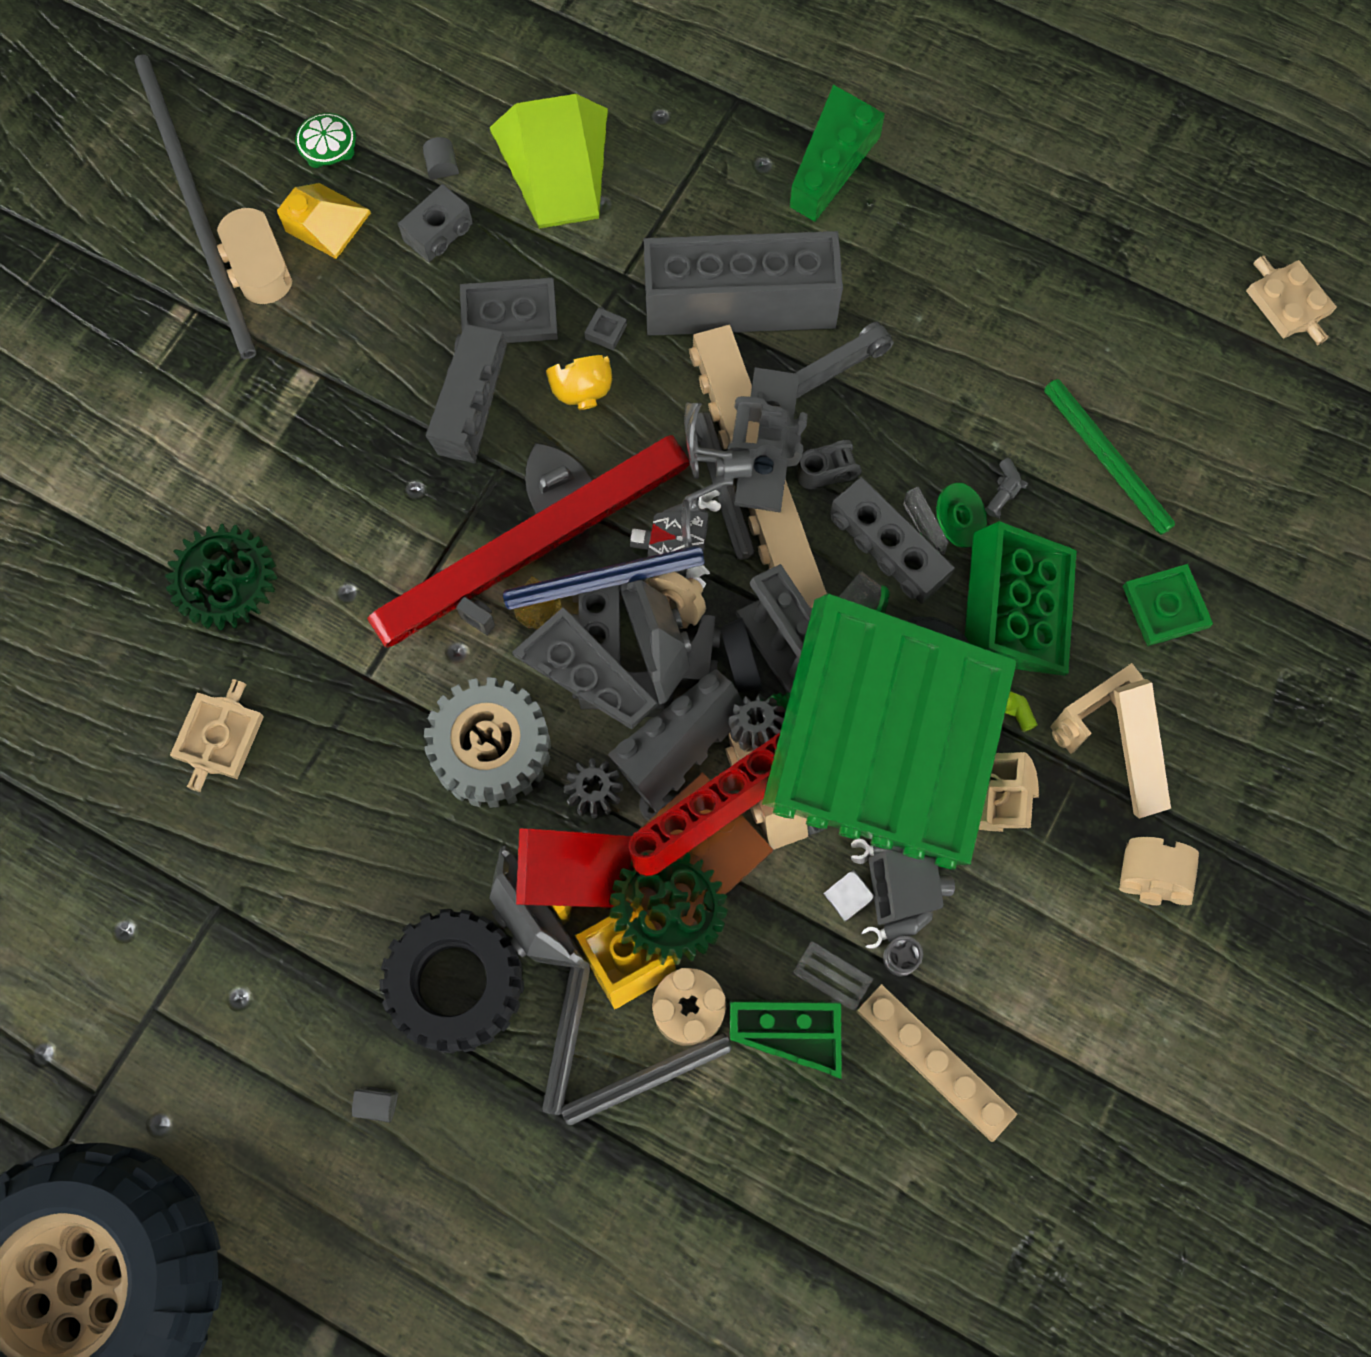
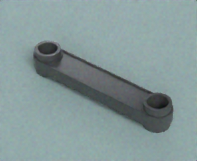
[794,322,894,398]

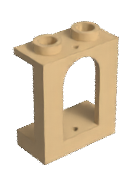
[1050,663,1154,754]

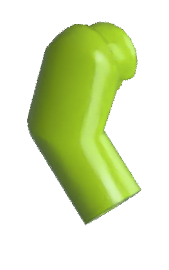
[1005,692,1038,732]

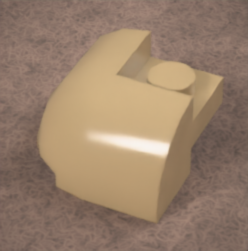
[979,752,1039,832]

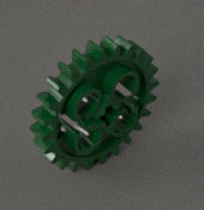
[165,524,278,630]
[609,852,728,965]

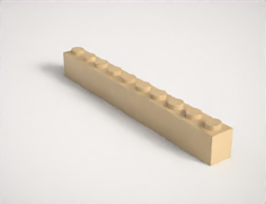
[689,325,827,608]

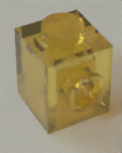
[514,576,562,630]

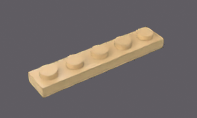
[856,984,1018,1142]

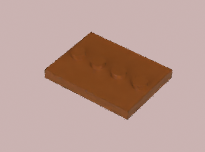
[639,772,774,930]

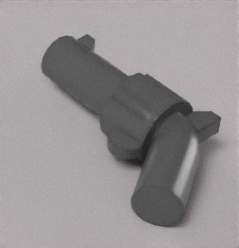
[985,458,1028,519]

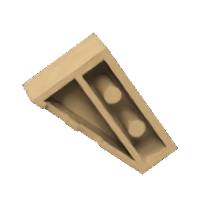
[725,733,808,850]

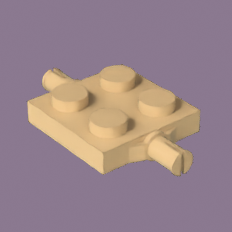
[1246,255,1337,345]
[170,679,264,792]

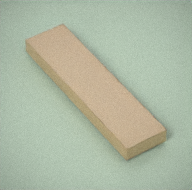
[1114,679,1171,819]

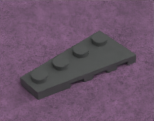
[512,607,657,729]

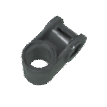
[796,440,862,490]

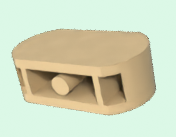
[217,208,292,304]

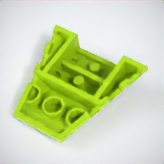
[489,94,608,229]

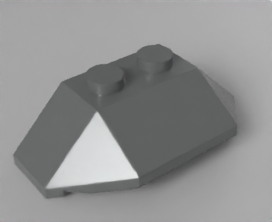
[619,580,692,704]
[489,845,590,969]

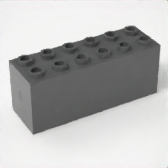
[644,231,843,336]

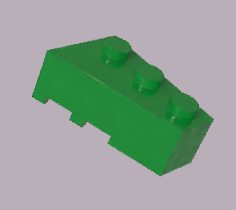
[729,999,842,1079]

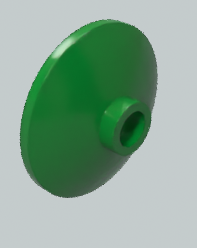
[936,483,987,548]

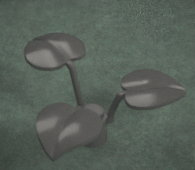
[681,402,752,548]

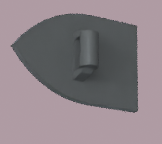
[525,443,592,514]

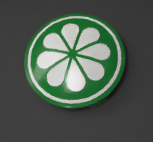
[295,113,356,168]

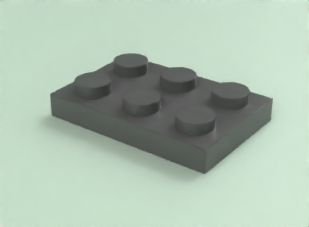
[460,278,558,343]

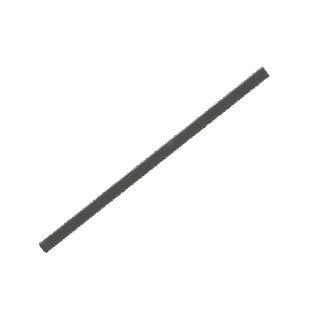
[134,55,256,359]

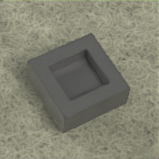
[584,307,627,351]
[456,597,495,636]

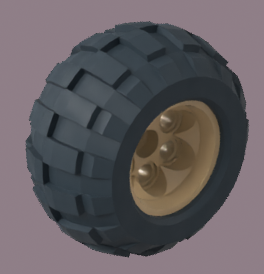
[0,1143,222,1357]

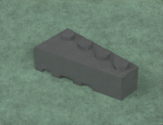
[426,324,507,463]
[608,669,744,813]

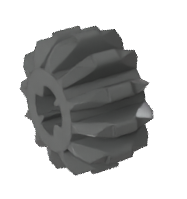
[728,693,786,752]
[564,758,623,818]

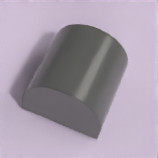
[422,137,459,180]
[352,1086,398,1123]

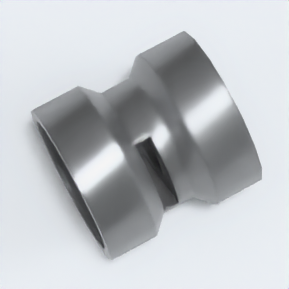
[883,936,923,976]

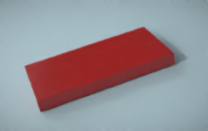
[516,829,632,907]

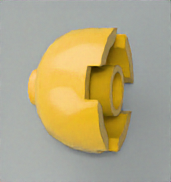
[546,355,612,410]

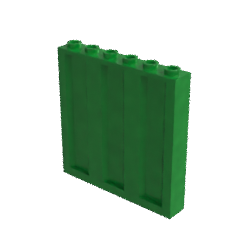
[762,593,1017,870]

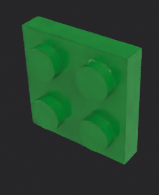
[1122,564,1213,646]

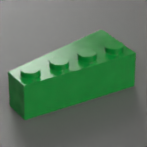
[790,84,885,222]

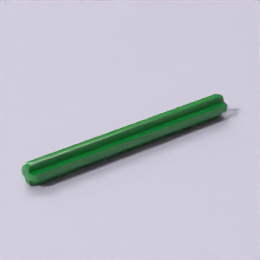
[1044,379,1175,535]

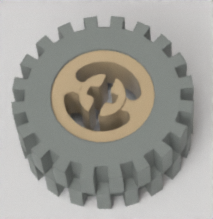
[424,677,551,808]

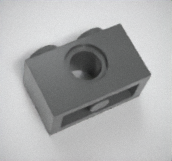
[398,184,473,262]

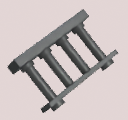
[735,564,812,693]

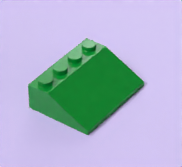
[965,521,1077,676]

